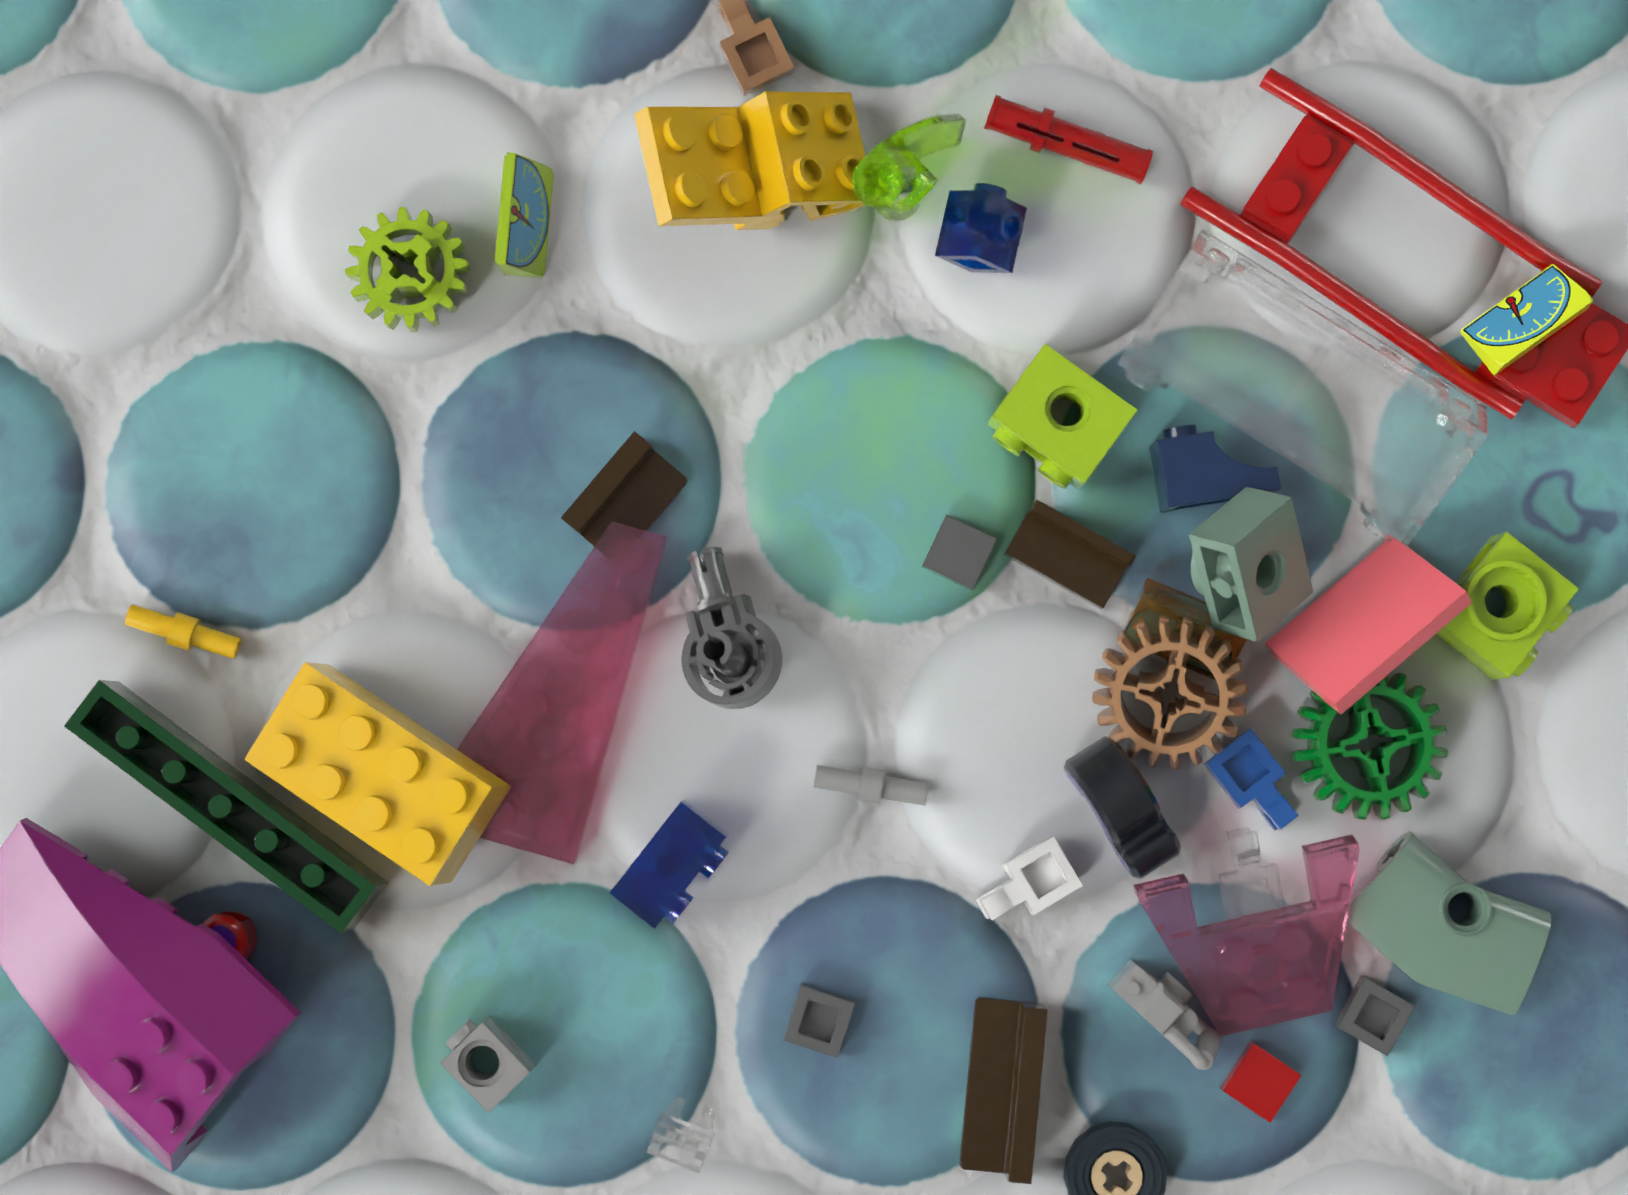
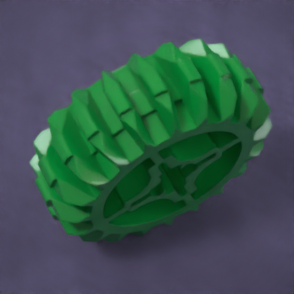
[1291,673,1448,820]

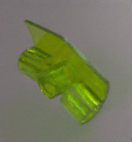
[852,114,966,221]

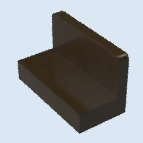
[561,431,687,564]
[1003,500,1136,610]

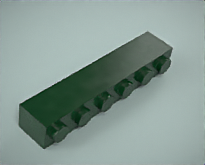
[64,680,389,934]

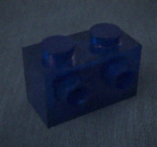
[610,800,729,929]

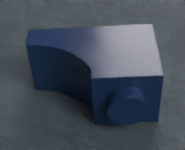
[1149,425,1281,513]

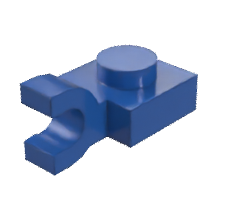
[1204,728,1299,831]

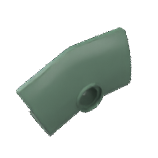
[1339,832,1551,1015]

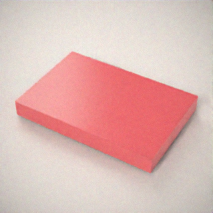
[1265,535,1472,715]

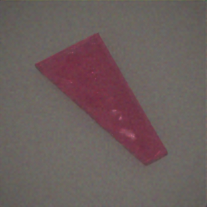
[457,521,667,864]

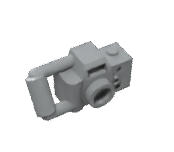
[1107,960,1222,1070]

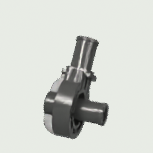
[681,547,782,709]

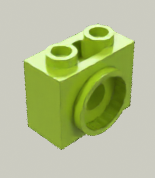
[988,344,1137,489]
[1436,532,1579,680]

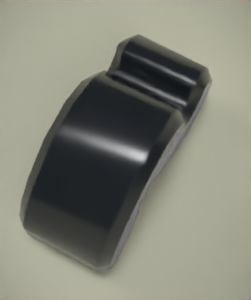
[1064,736,1181,879]

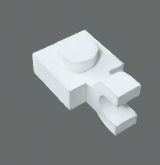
[975,836,1083,920]

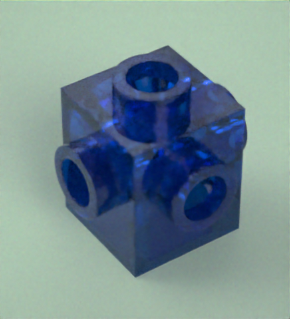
[935,183,1027,273]

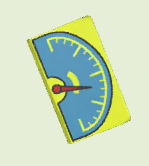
[1459,264,1594,376]

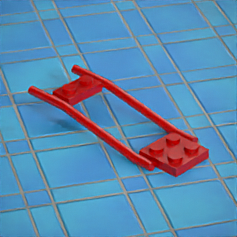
[1180,68,1628,429]

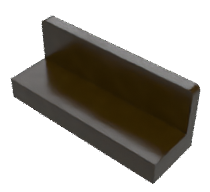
[959,997,1048,1184]

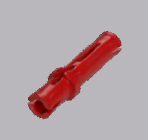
[984,95,1153,185]

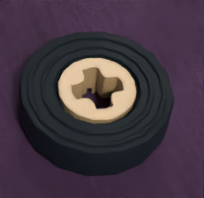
[1063,1121,1167,1195]

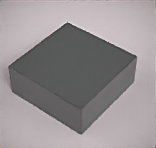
[922,515,997,591]
[1333,976,1415,1056]
[783,984,855,1058]

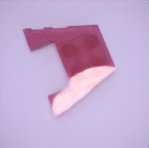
[1133,834,1360,1036]

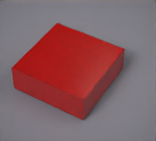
[1220,1041,1302,1123]

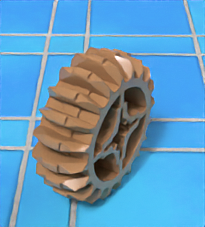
[1092,615,1248,770]

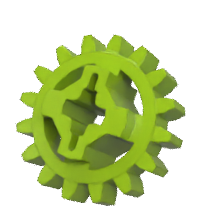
[345,207,471,332]

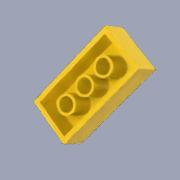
[244,662,512,886]

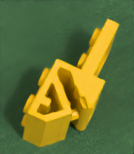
[634,91,875,230]

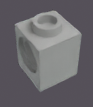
[441,1016,537,1113]

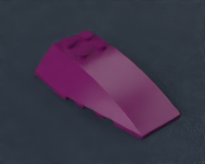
[0,818,301,1172]

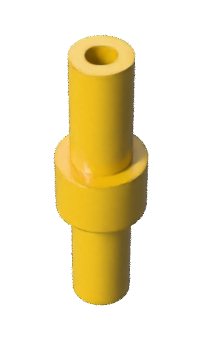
[125,604,242,660]

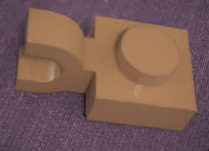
[718,0,794,96]

